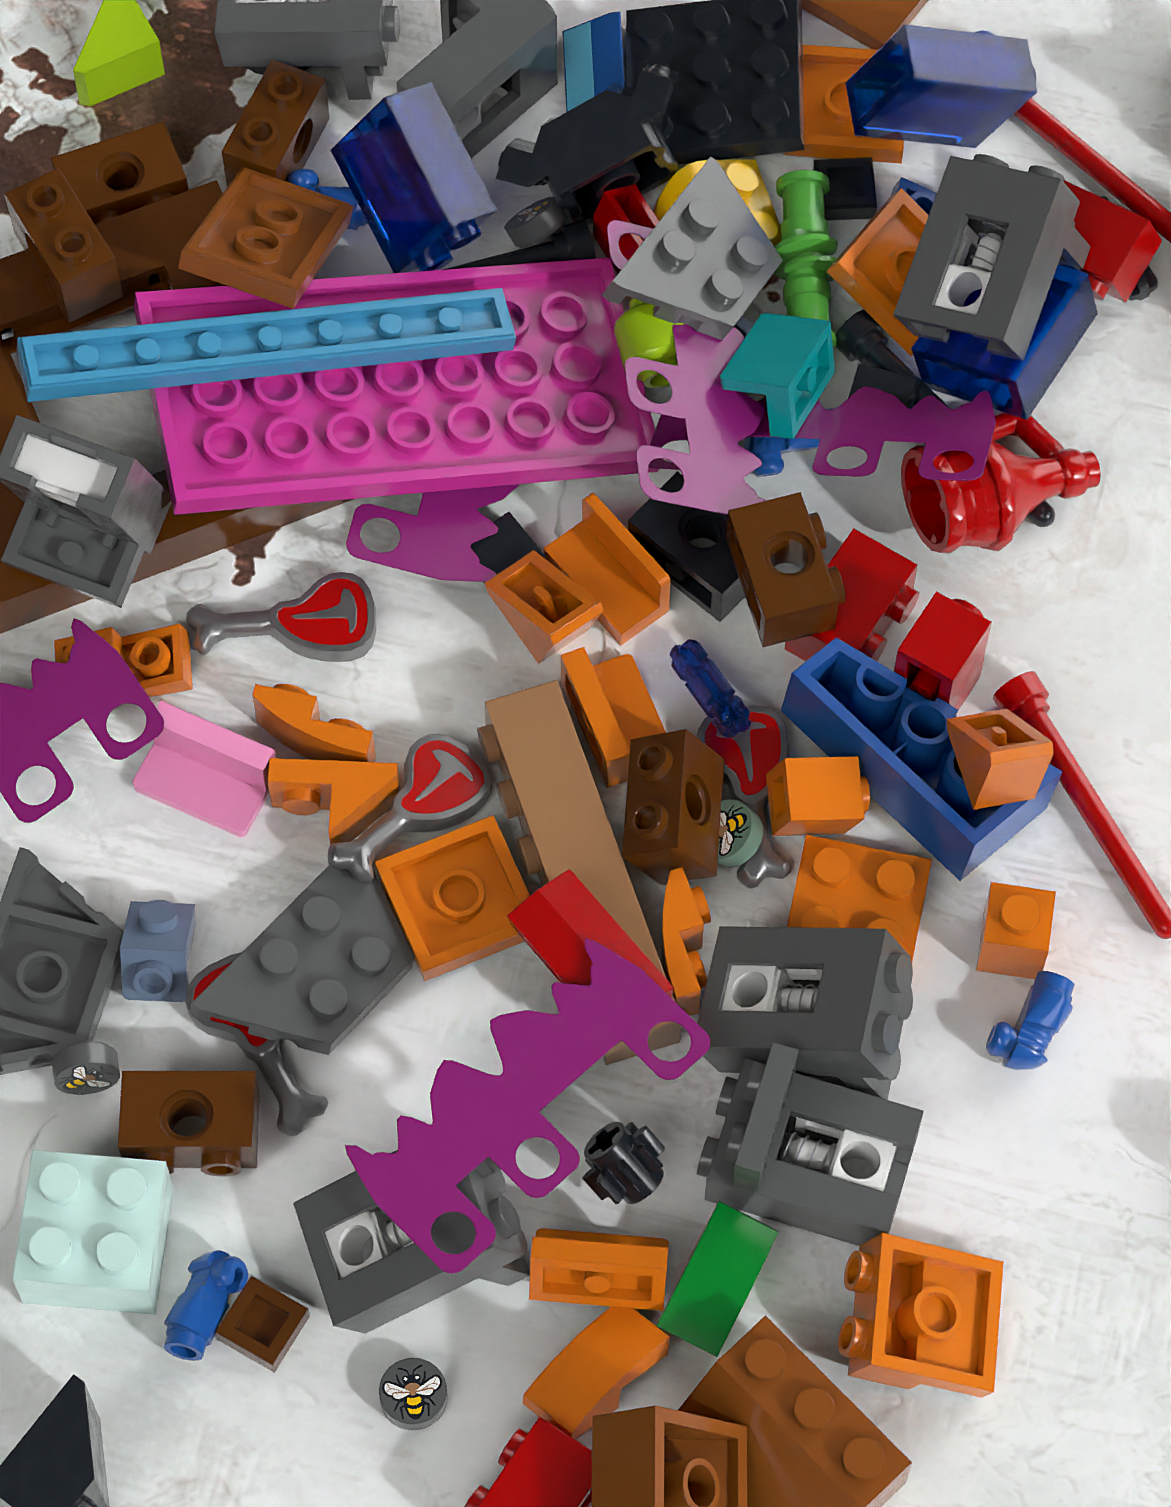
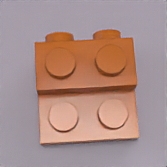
[838,1233,1004,1398]

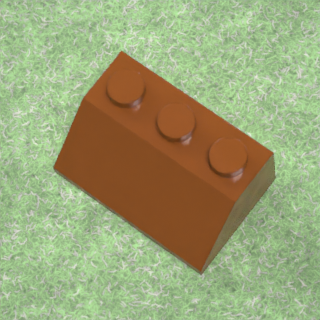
[678,1315,912,1507]
[591,1405,747,1507]

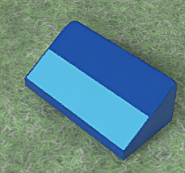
[562,11,625,112]

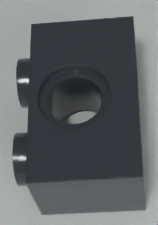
[628,471,745,622]

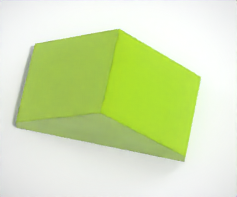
[73,0,165,107]

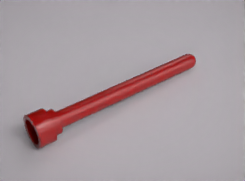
[1005,90,1171,243]
[993,671,1171,939]

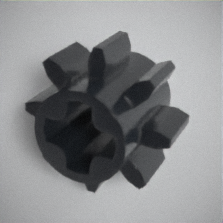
[582,1122,666,1204]

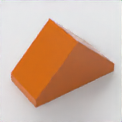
[484,550,604,664]
[946,709,1053,810]

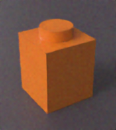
[766,756,870,836]
[976,882,1056,979]

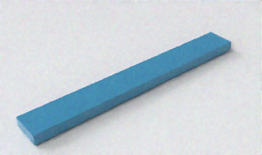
[17,288,516,402]

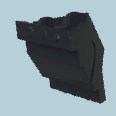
[495,64,679,225]

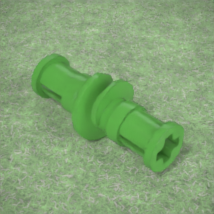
[773,170,838,347]

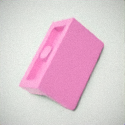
[133,701,276,837]

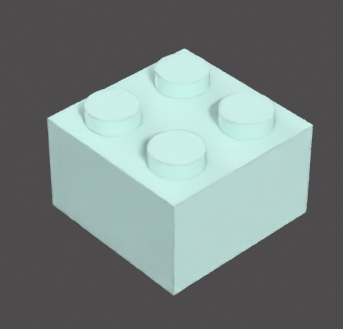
[12,1150,173,1315]

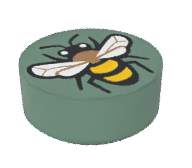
[717,799,763,867]

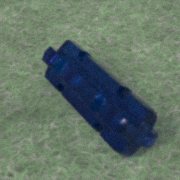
[670,639,751,738]

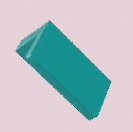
[720,313,835,439]

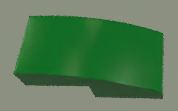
[657,1200,778,1357]

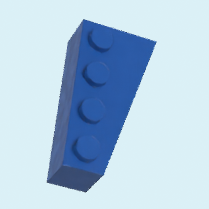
[781,637,1062,881]

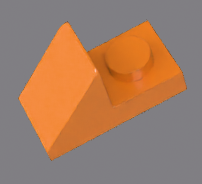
[268,758,400,845]

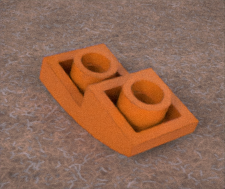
[54,623,193,697]
[252,684,376,762]
[661,867,711,1016]
[522,1307,670,1439]

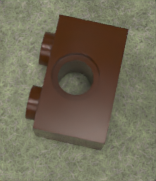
[221,59,330,187]
[51,121,189,224]
[4,168,123,323]
[726,492,845,648]
[622,729,724,885]
[118,1071,260,1177]

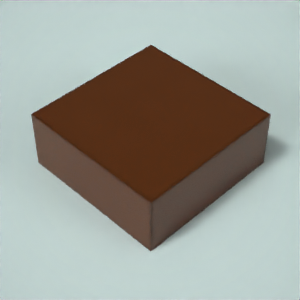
[215,1276,310,1373]

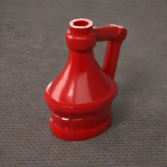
[901,400,1101,554]

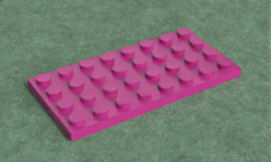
[134,257,659,515]

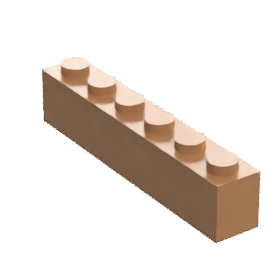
[477,680,681,1065]

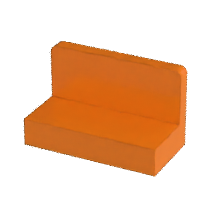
[543,493,670,646]
[560,647,666,788]
[529,1228,669,1311]

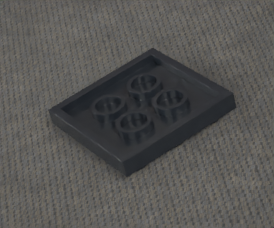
[626,0,804,165]

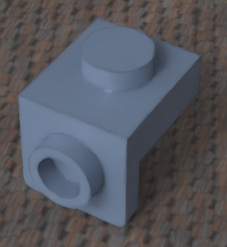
[120,900,196,1002]

